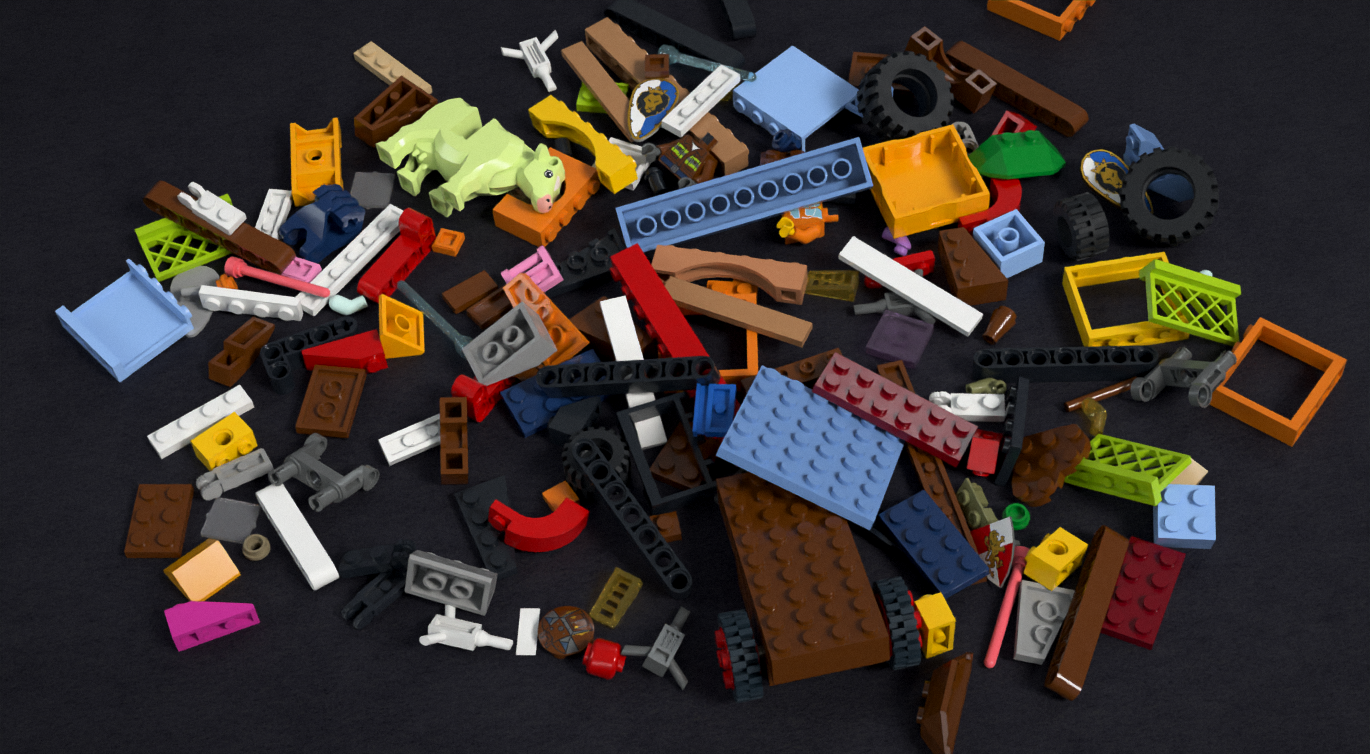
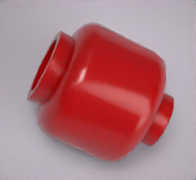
[582,638,626,680]

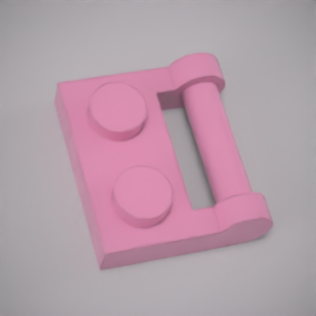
[501,245,564,292]

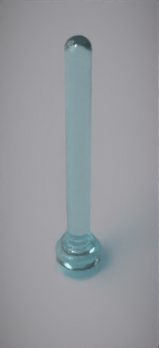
[658,44,757,82]
[397,281,473,359]

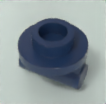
[772,129,801,152]

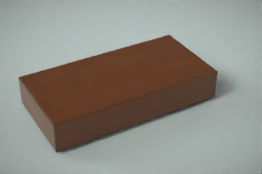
[442,270,498,314]
[466,284,513,330]

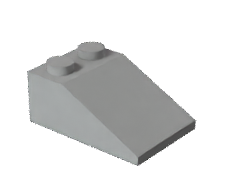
[462,302,558,386]

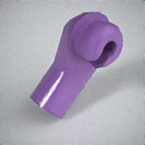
[882,227,911,256]

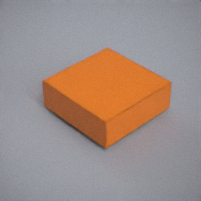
[432,228,465,257]
[542,480,580,512]

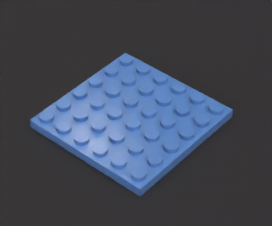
[716,365,905,530]

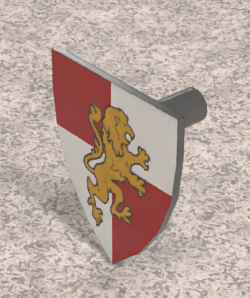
[970,517,1020,588]

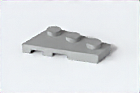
[1013,580,1075,665]

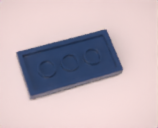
[500,349,617,438]
[878,490,989,599]

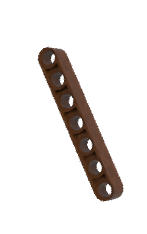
[945,41,1089,137]
[143,180,296,275]
[1044,525,1129,701]

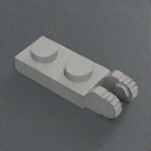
[196,448,274,501]

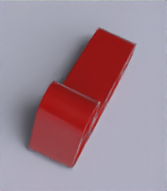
[357,208,436,304]
[451,374,516,422]

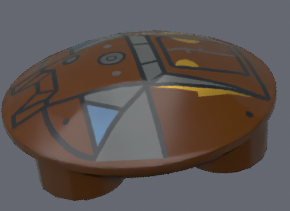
[538,606,594,659]

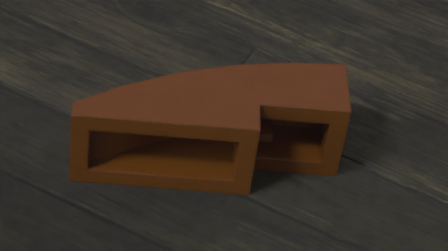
[208,317,275,387]

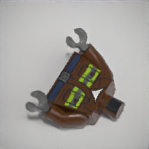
[642,132,718,189]

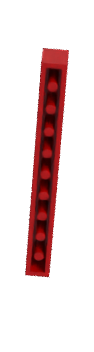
[609,243,741,467]

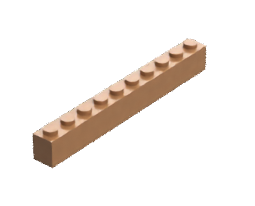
[585,17,749,177]

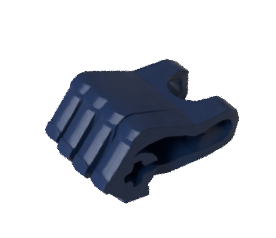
[279,184,365,264]

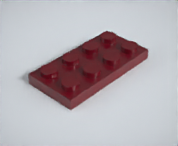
[1100,536,1186,650]

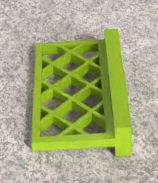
[135,194,233,282]
[1139,259,1241,347]
[1064,434,1192,506]

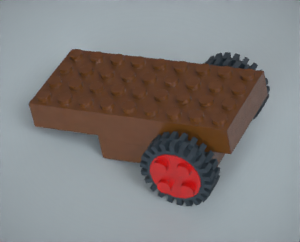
[714,472,922,703]

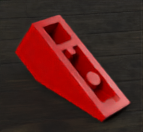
[301,329,388,374]

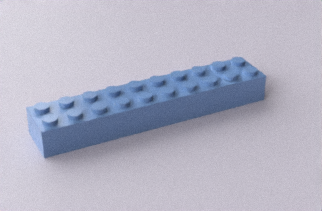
[616,137,873,254]

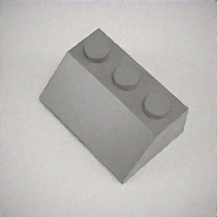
[405,550,498,616]

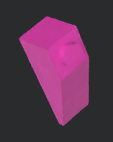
[164,601,260,652]

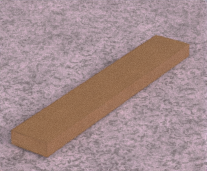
[561,41,634,143]
[665,276,812,347]

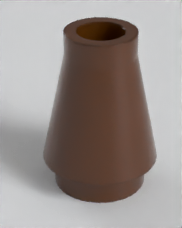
[982,306,1017,345]

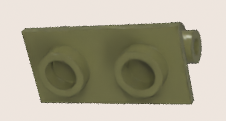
[955,478,998,531]

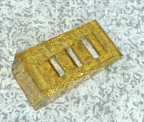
[805,270,859,302]
[589,567,643,629]

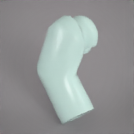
[329,295,368,315]

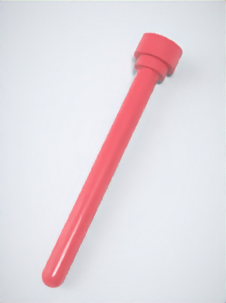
[225,256,330,298]
[984,546,1030,668]

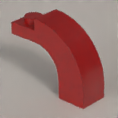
[958,178,1022,237]
[488,497,589,552]

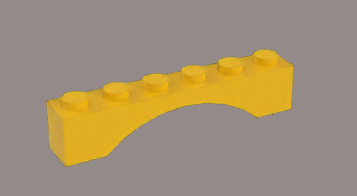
[528,95,638,194]

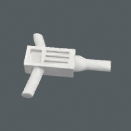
[501,30,558,92]
[419,604,513,651]

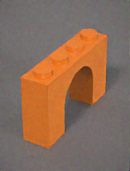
[492,147,600,247]

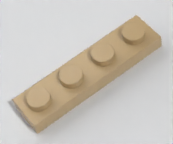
[354,41,432,94]

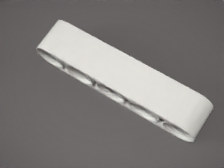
[255,481,340,591]

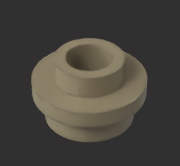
[242,534,270,561]

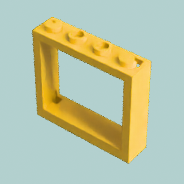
[1062,252,1190,347]

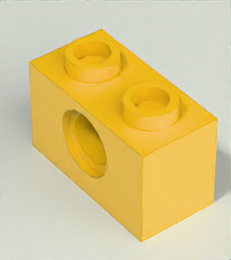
[191,412,258,471]
[1024,527,1088,591]
[914,592,956,659]

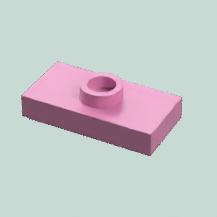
[266,257,322,283]

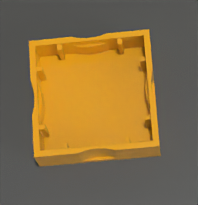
[863,124,990,239]

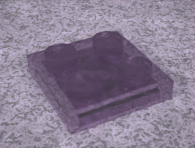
[866,310,934,369]

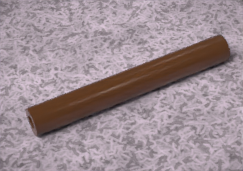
[1064,376,1137,412]

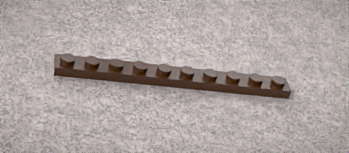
[876,360,987,585]

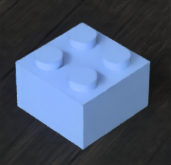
[973,209,1045,278]
[1153,484,1216,549]

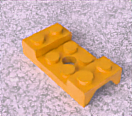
[290,118,343,207]

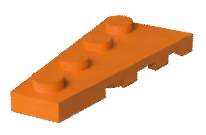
[503,273,590,366]

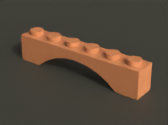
[651,245,808,305]

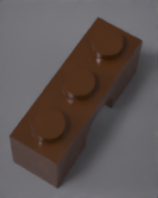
[440,397,468,485]

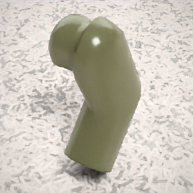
[965,378,1007,394]

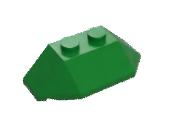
[968,130,1066,179]

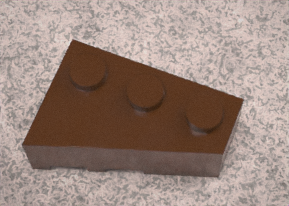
[354,75,438,148]
[938,227,1008,306]
[569,296,656,362]

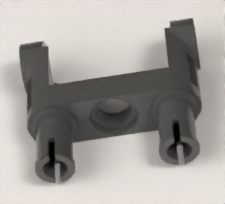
[1130,347,1237,408]
[268,433,380,512]

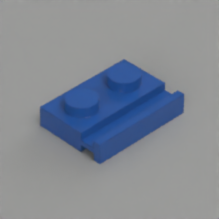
[692,383,737,437]

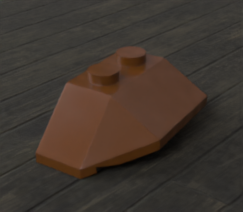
[916,652,973,754]

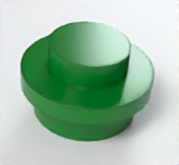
[1002,503,1030,530]

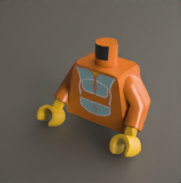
[776,203,838,244]

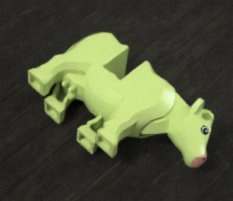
[376,98,565,217]

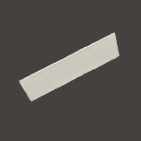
[516,608,540,655]

